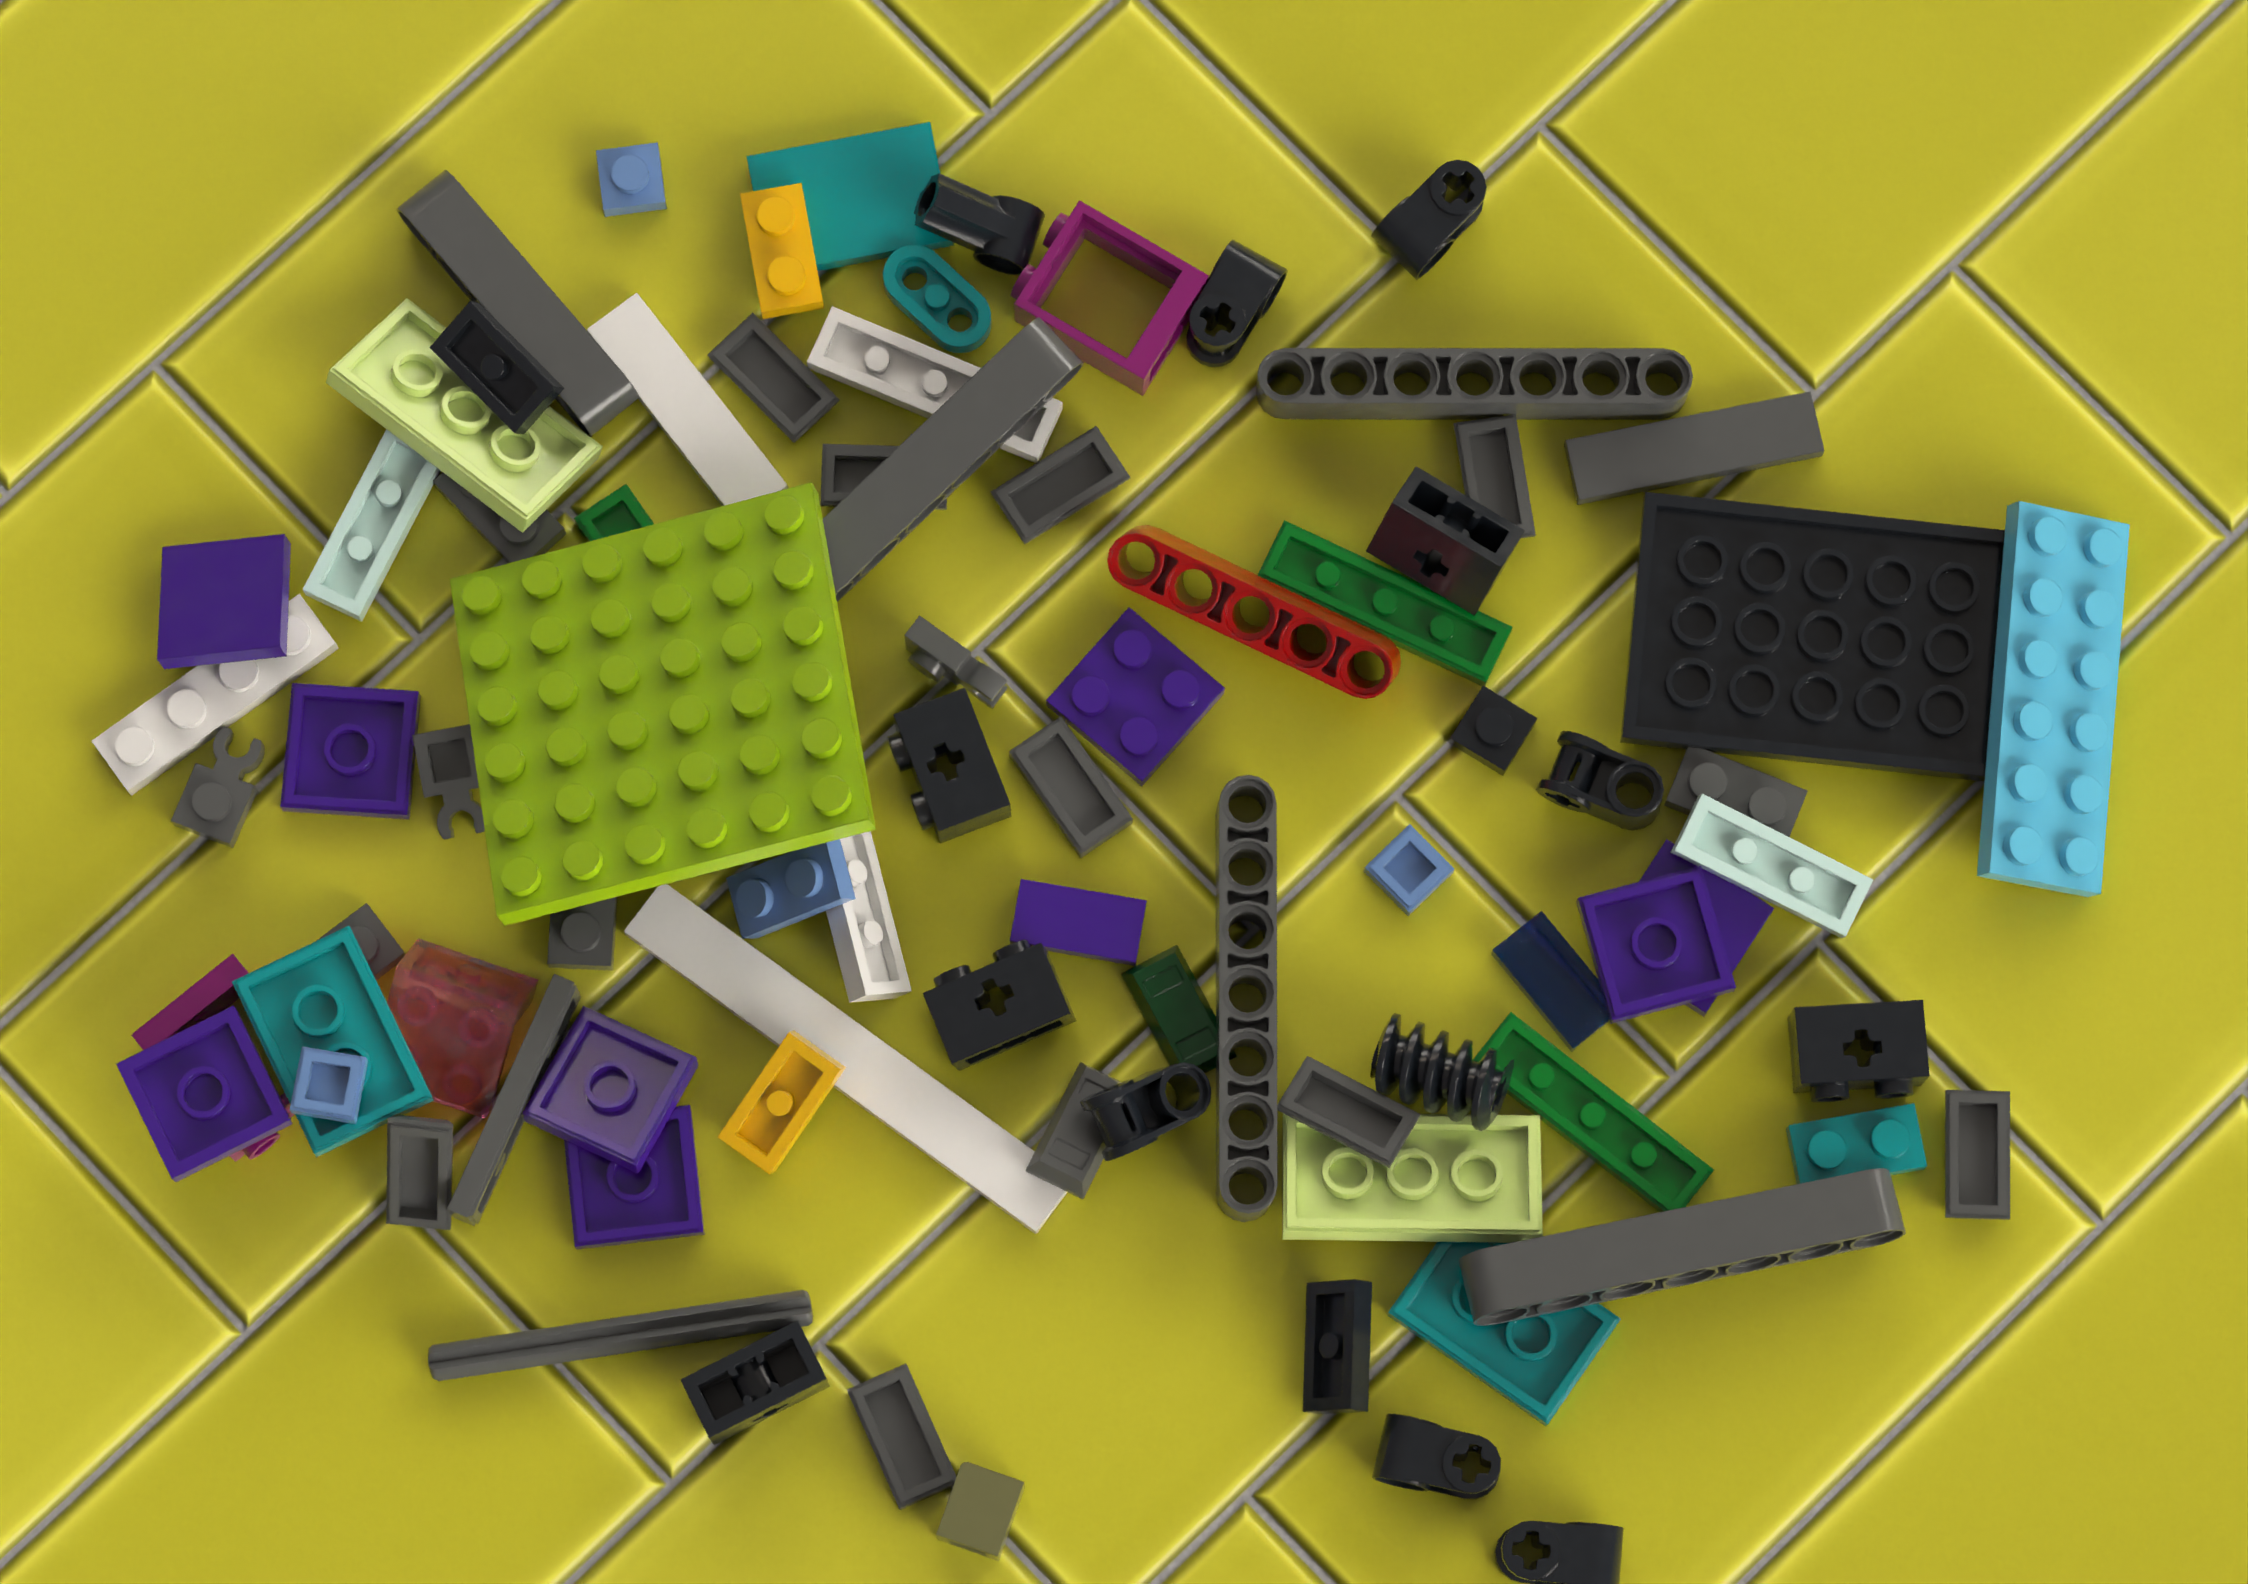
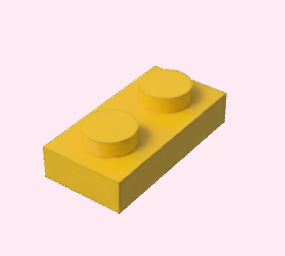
[740,183,824,319]
[718,1030,846,1174]

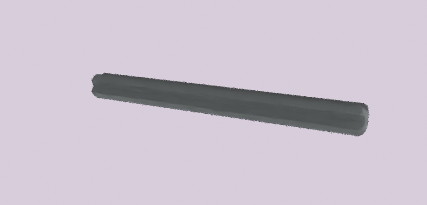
[428,1290,813,1381]

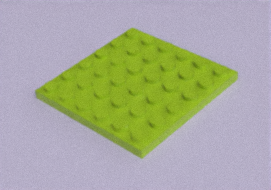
[450,482,876,926]

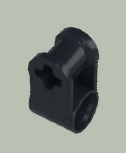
[1371,160,1486,280]
[1186,240,1288,367]
[1536,731,1664,831]
[1080,1062,1211,1161]
[1372,1414,1501,1500]
[1495,1520,1624,1584]

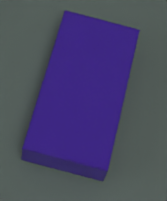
[1010,879,1147,966]

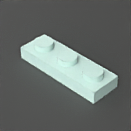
[303,429,441,622]
[1671,794,1873,938]

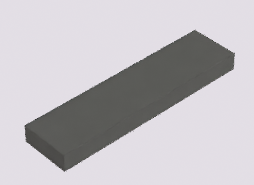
[1564,391,1825,505]
[447,974,581,1226]

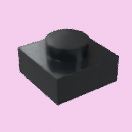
[1449,686,1537,776]

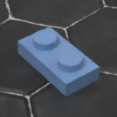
[726,839,856,939]

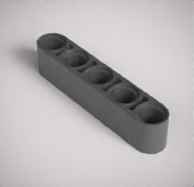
[397,170,639,437]

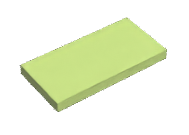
[326,298,603,533]
[1282,1113,1543,1243]

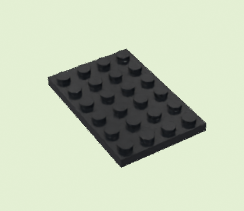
[1620,492,2005,782]

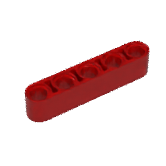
[1107,525,1401,699]

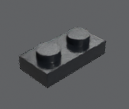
[429,301,564,435]
[1303,1279,1372,1414]

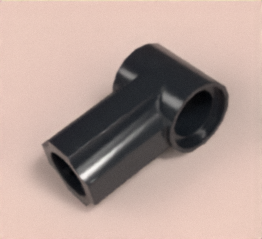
[914,173,1045,276]

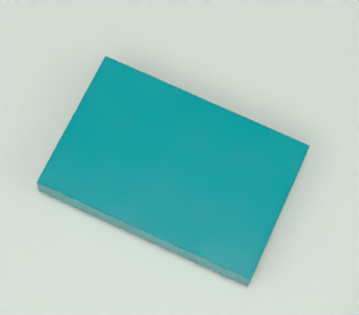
[747,122,954,271]
[232,925,434,1157]
[1387,1242,1621,1426]

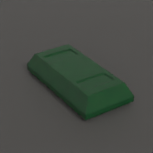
[1121,945,1237,1073]

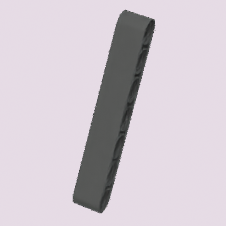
[823,317,1084,602]
[1256,348,1693,420]
[1215,775,1277,1222]
[1458,1168,1906,1326]

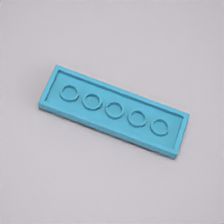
[1977,501,2130,897]

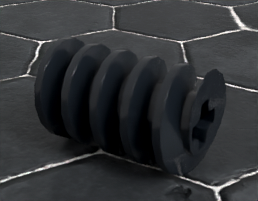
[1370,1013,1514,1131]

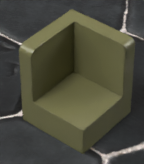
[936,1462,1025,1561]

